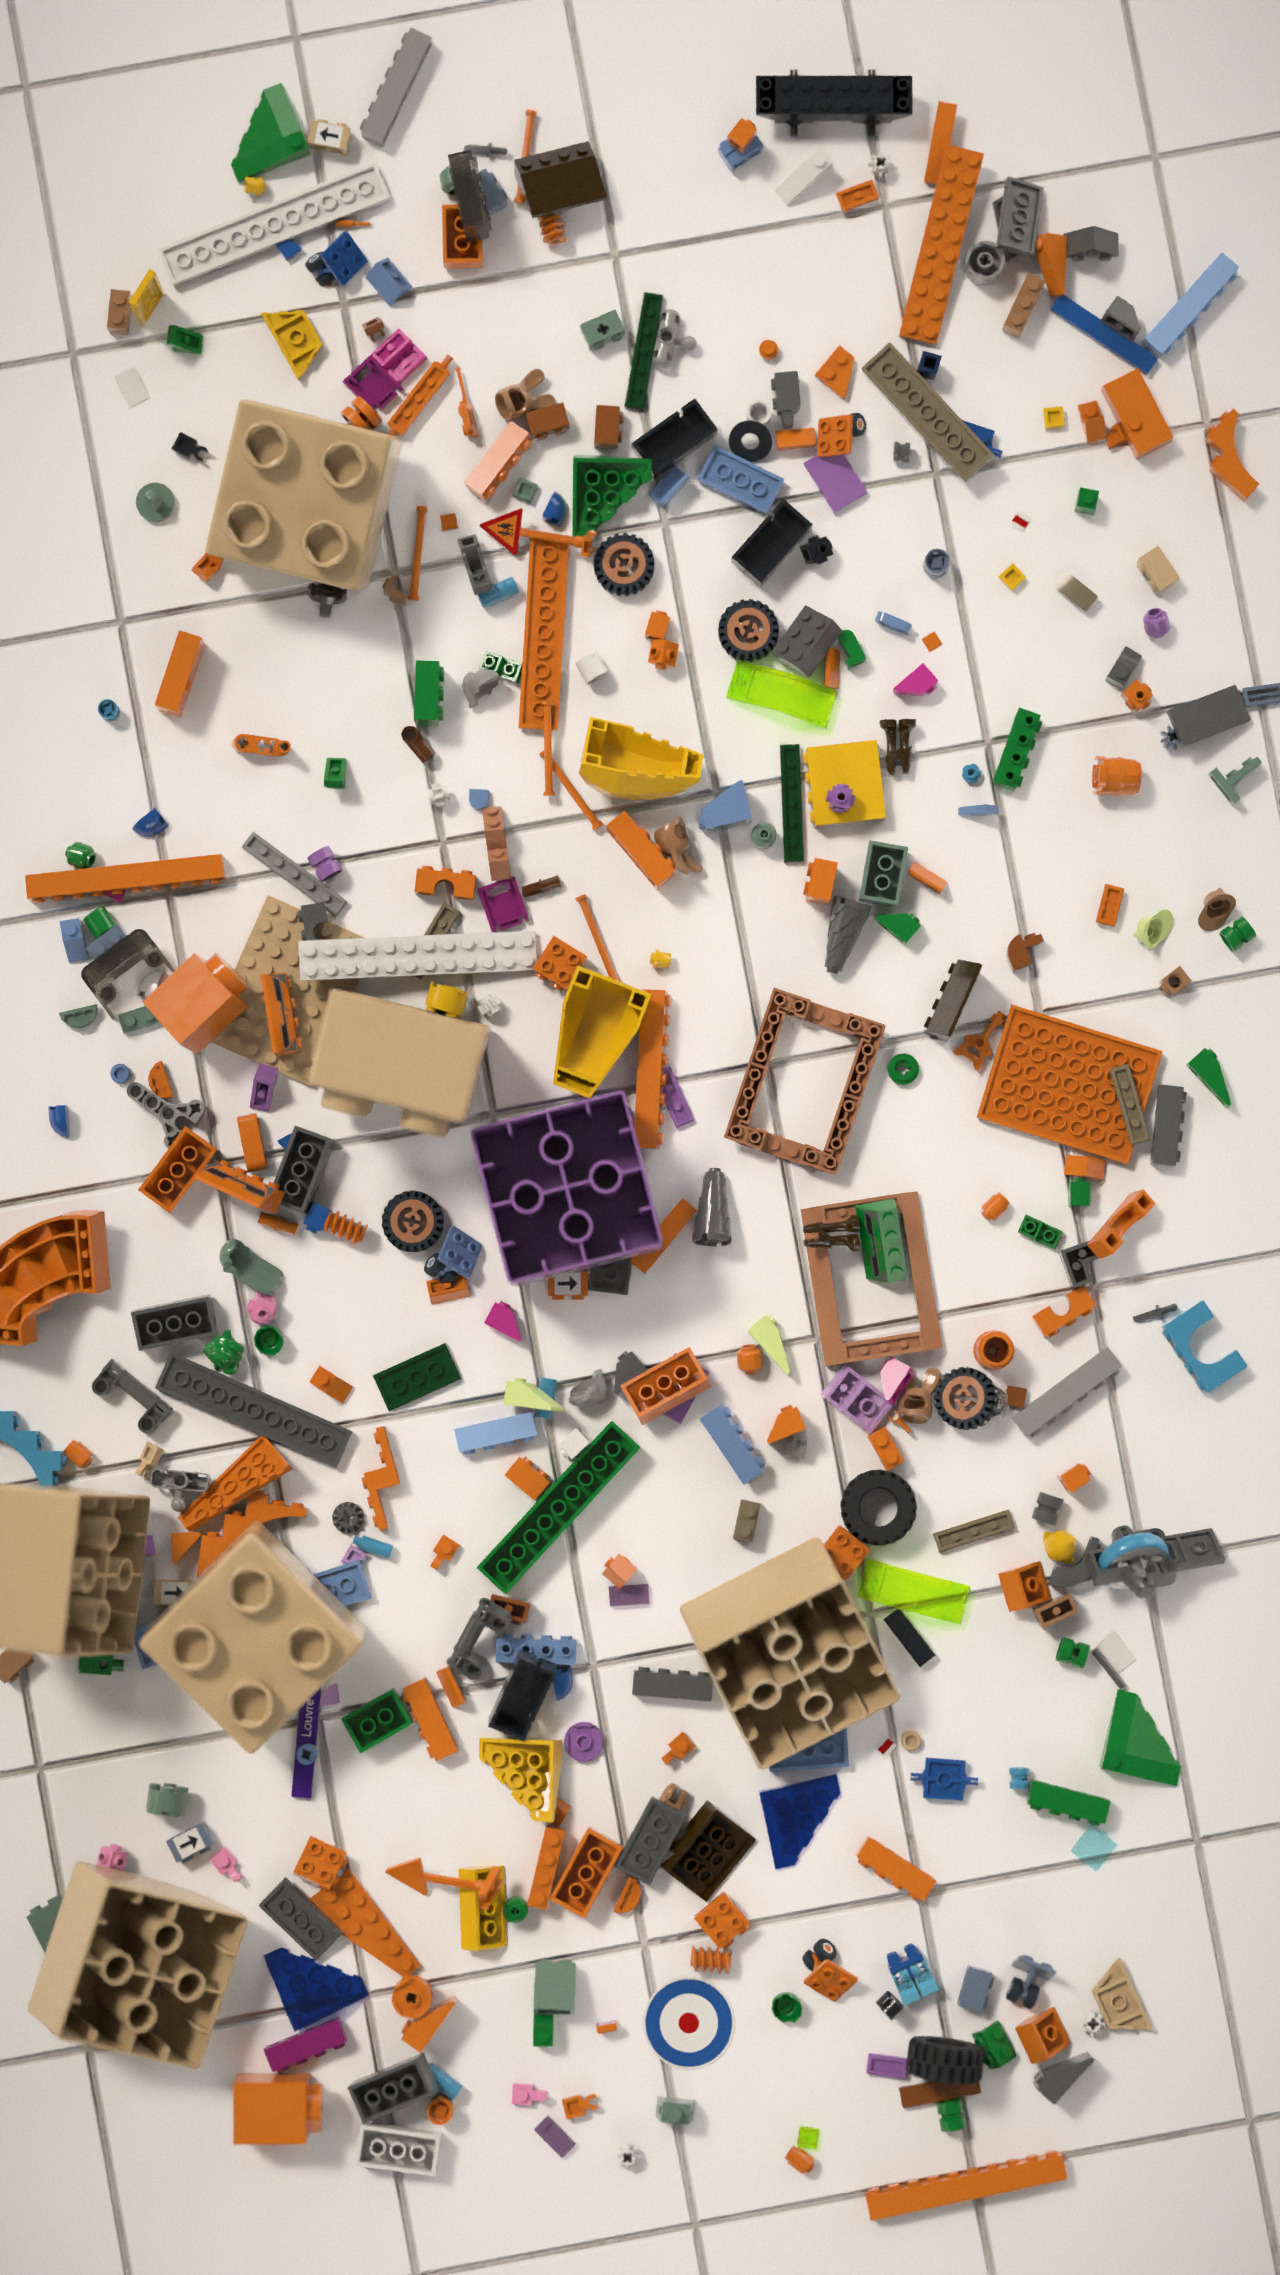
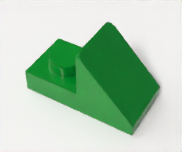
[166,325,204,355]
[324,757,347,789]

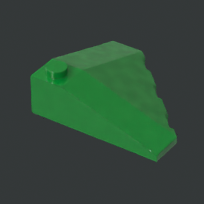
[230,83,310,183]
[572,455,652,537]
[1099,1689,1181,1786]

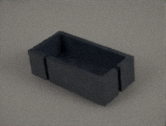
[631,398,718,480]
[731,499,813,587]
[488,1649,557,1742]

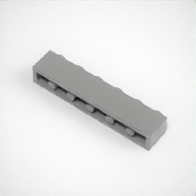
[360,27,433,147]
[1011,1347,1122,1438]

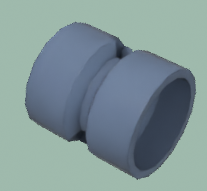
[923,548,950,579]

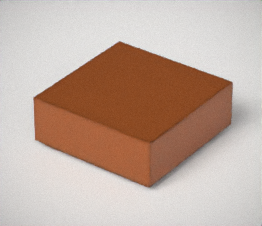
[1004,1385,1027,1408]

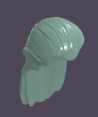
[219,1239,283,1295]

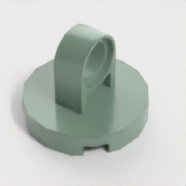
[136,482,175,522]

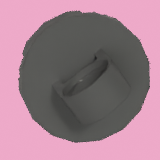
[308,582,348,618]

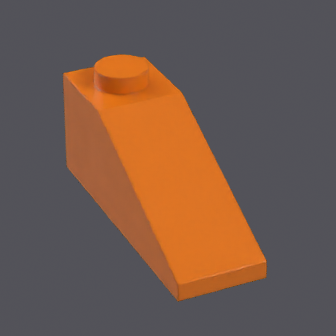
[1035,233,1067,298]

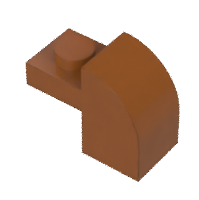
[1006,932,1044,972]

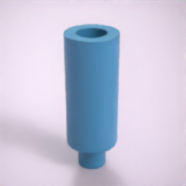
[353,1535,393,1559]

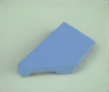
[958,804,999,816]

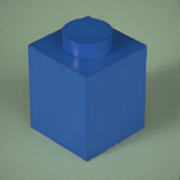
[303,1202,331,1234]

